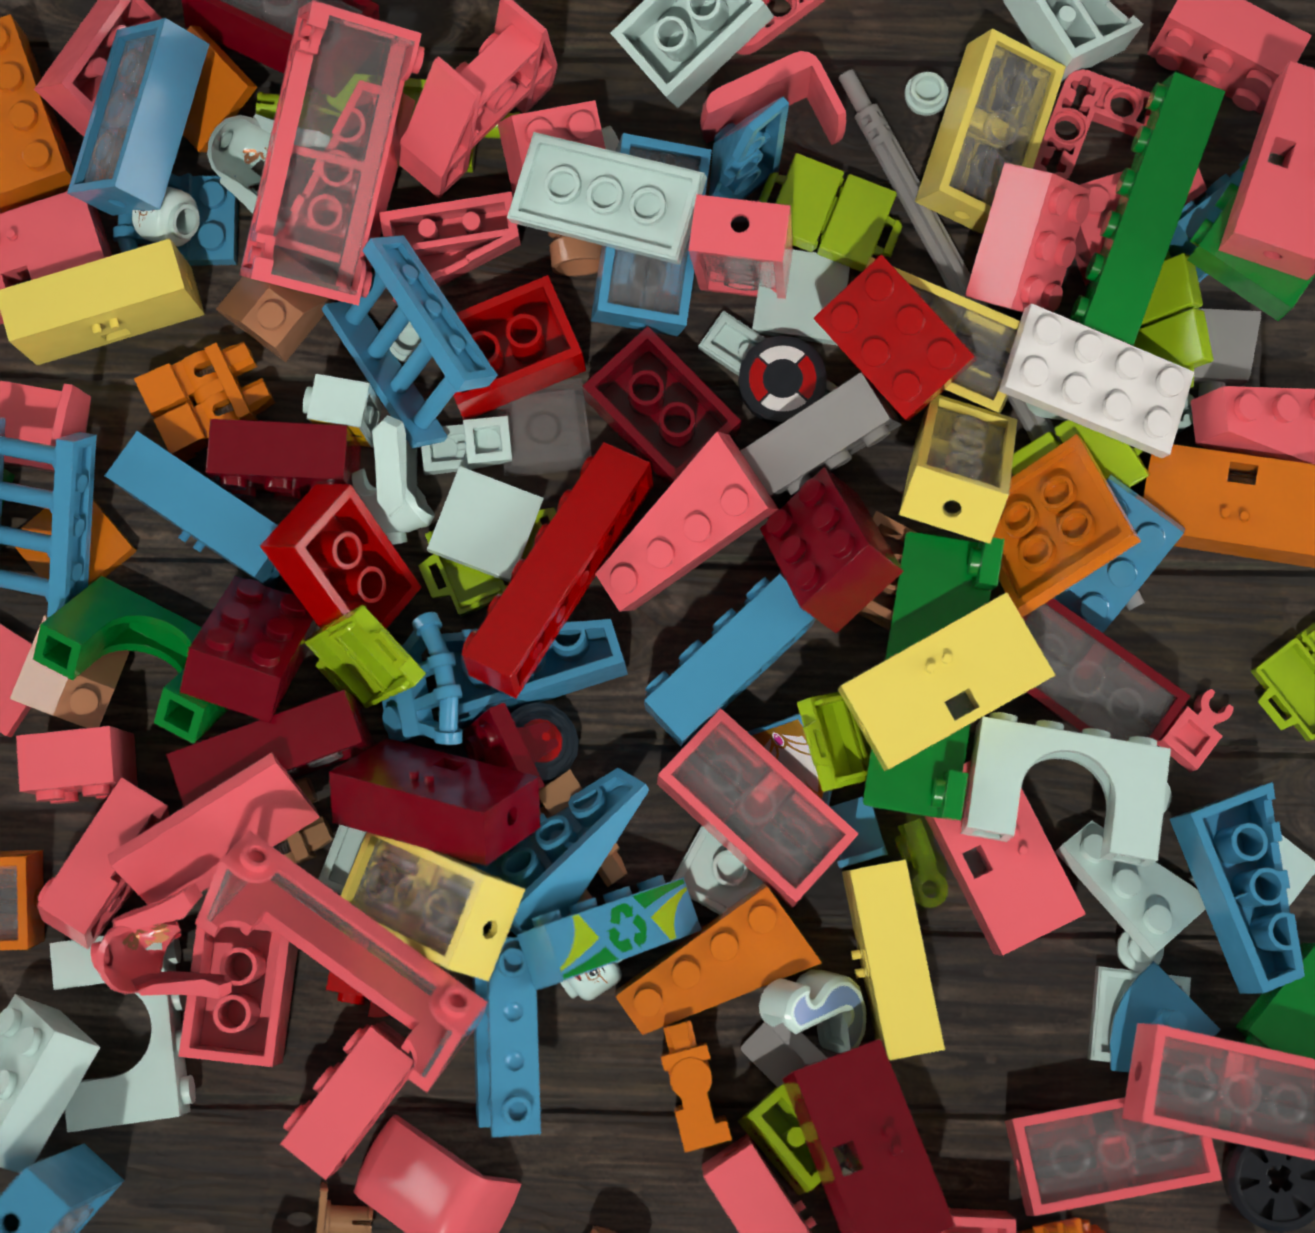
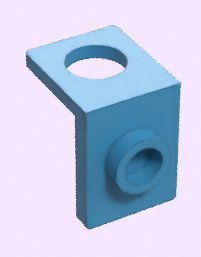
[830,797,888,868]

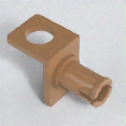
[315,1182,373,1233]

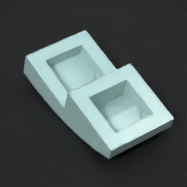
[421,416,512,475]

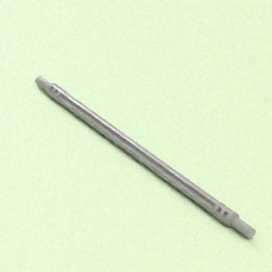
[839,70,1145,611]

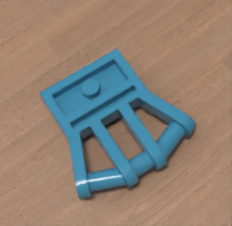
[113,174,239,265]
[382,612,463,745]

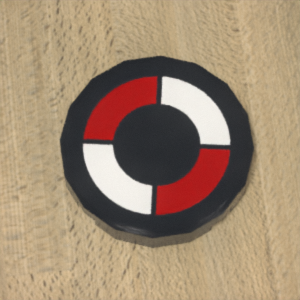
[738,335,827,425]

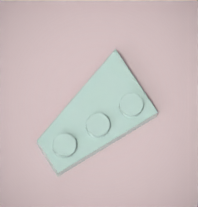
[1055,821,1205,958]

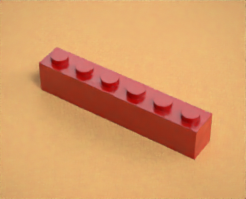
[462,442,654,698]

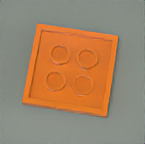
[979,434,1141,618]

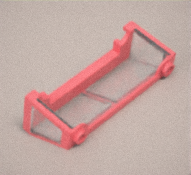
[239,0,425,306]
[195,830,488,1092]

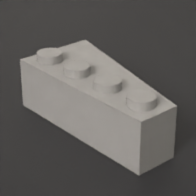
[741,372,902,501]

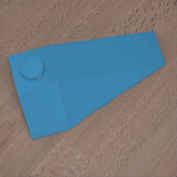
[709,96,789,200]
[471,768,649,935]

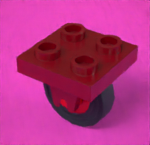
[462,702,579,790]

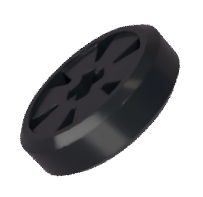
[1223,1143,1315,1232]

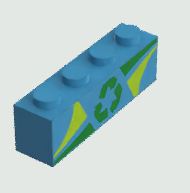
[517,875,702,990]

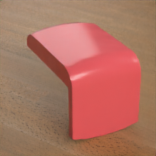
[700,51,846,145]
[0,381,91,472]
[354,1114,521,1233]

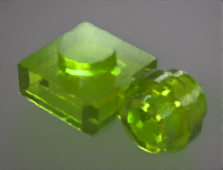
[895,818,948,908]

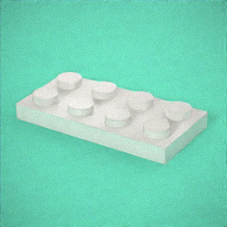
[998,303,1194,458]

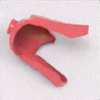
[90,883,232,999]

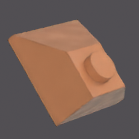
[216,245,336,362]
[10,614,130,728]

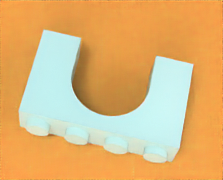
[961,712,1171,867]
[49,936,196,1132]

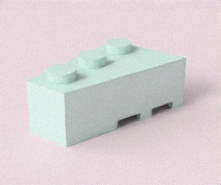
[1003,0,1143,81]

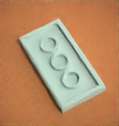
[507,132,707,265]

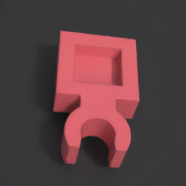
[1157,689,1234,773]

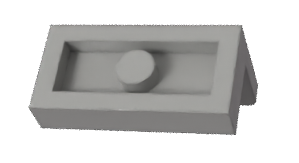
[741,1021,827,1087]

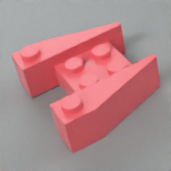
[399,0,558,198]

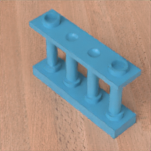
[321,235,497,448]
[0,417,97,618]
[472,937,541,1137]

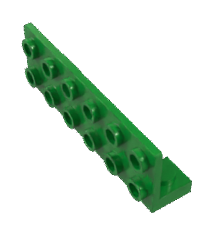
[862,532,1005,821]

